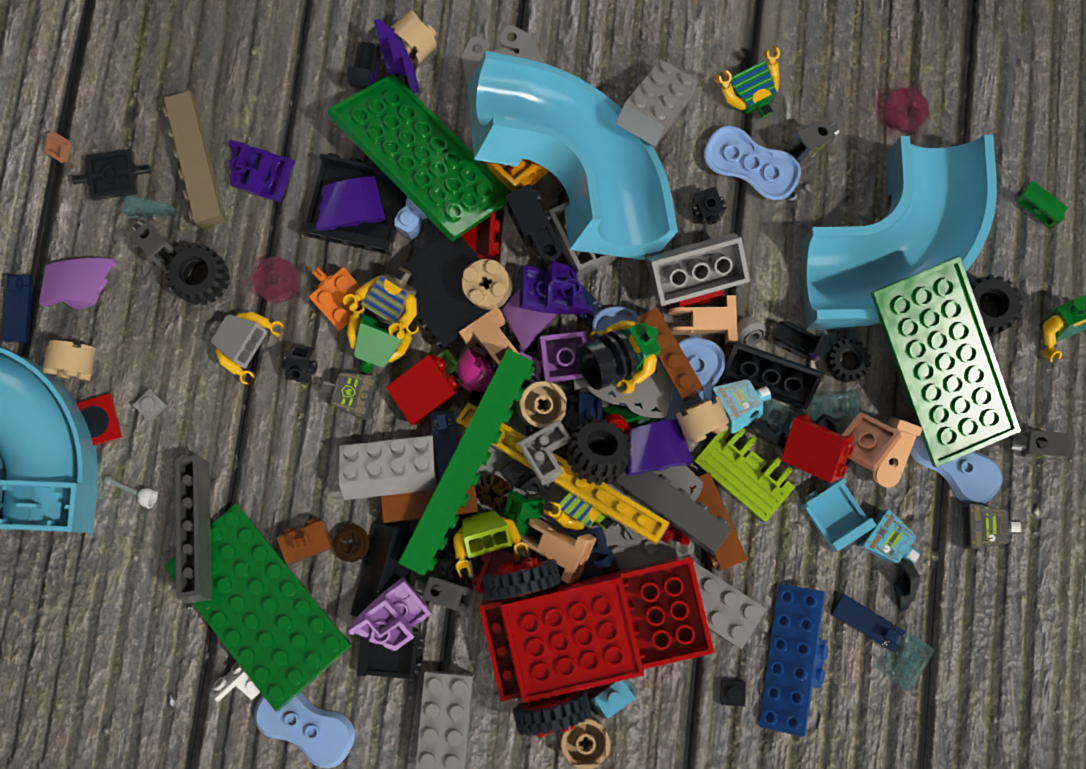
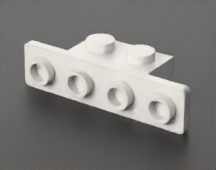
[212,662,260,702]

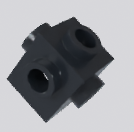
[692,186,726,225]
[282,344,318,383]
[438,545,474,580]

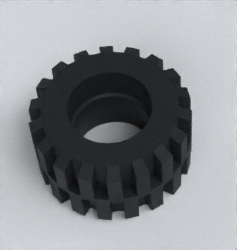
[165,244,230,305]
[970,275,1023,337]
[566,419,631,485]

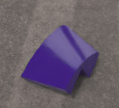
[374,19,420,93]
[228,139,295,203]
[315,177,385,230]
[519,261,592,314]
[626,419,693,476]

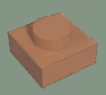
[44,131,71,163]

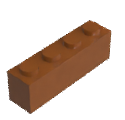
[637,307,704,402]
[689,472,748,571]
[381,483,479,524]

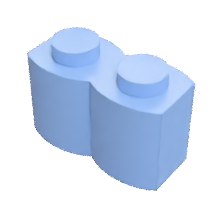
[395,197,428,240]

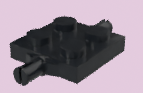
[72,149,151,201]

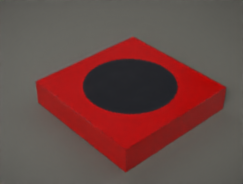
[76,393,123,446]

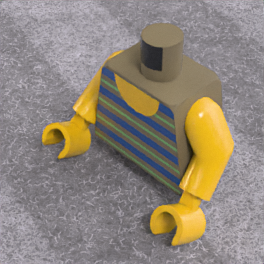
[343,267,417,339]

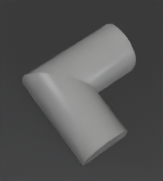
[518,420,571,485]

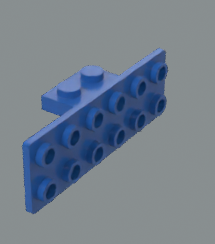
[759,584,828,737]

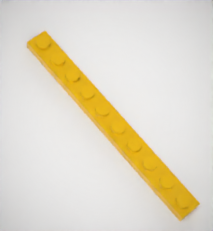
[456,402,669,545]

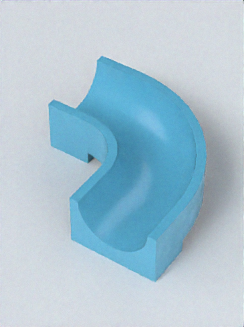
[467,51,678,260]
[801,135,997,330]
[0,347,98,533]

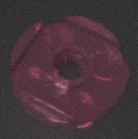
[882,87,929,133]
[253,257,300,303]

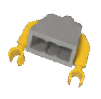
[210,312,284,384]

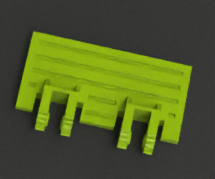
[693,428,795,523]

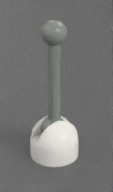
[104,476,158,509]

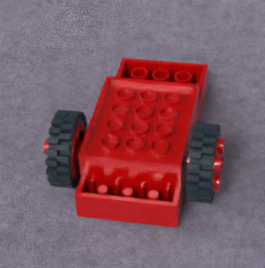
[479,555,715,737]

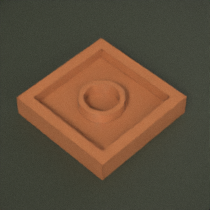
[842,412,902,472]

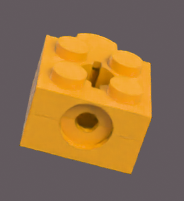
[486,159,549,192]

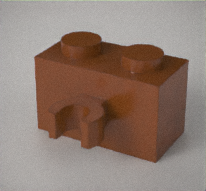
[277,518,333,565]

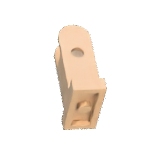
[669,295,738,345]
[459,308,519,368]
[872,417,923,488]
[521,518,597,584]

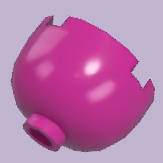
[457,349,497,393]

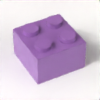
[537,331,587,383]

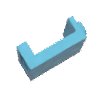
[801,478,877,552]

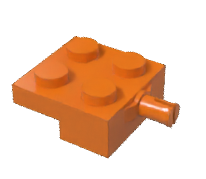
[308,266,366,331]

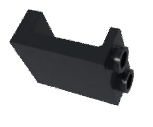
[357,630,425,681]

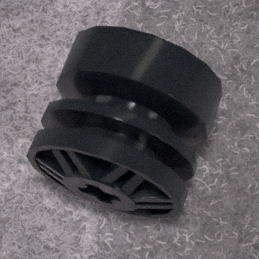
[576,330,637,390]

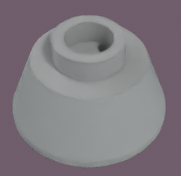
[737,317,766,346]

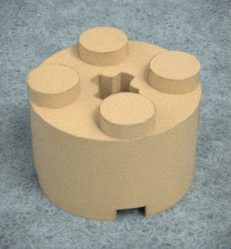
[391,11,436,66]
[462,259,512,310]
[42,340,96,381]
[516,381,567,429]
[675,396,730,443]
[561,716,610,769]

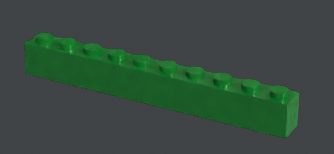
[399,349,535,576]

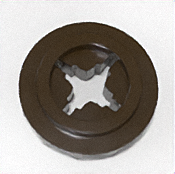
[476,474,512,509]
[332,525,370,562]

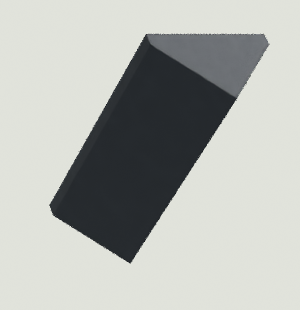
[720,341,824,410]
[350,523,413,617]

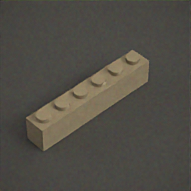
[163,91,227,229]

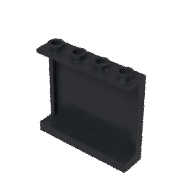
[300,153,406,255]
[391,234,511,350]

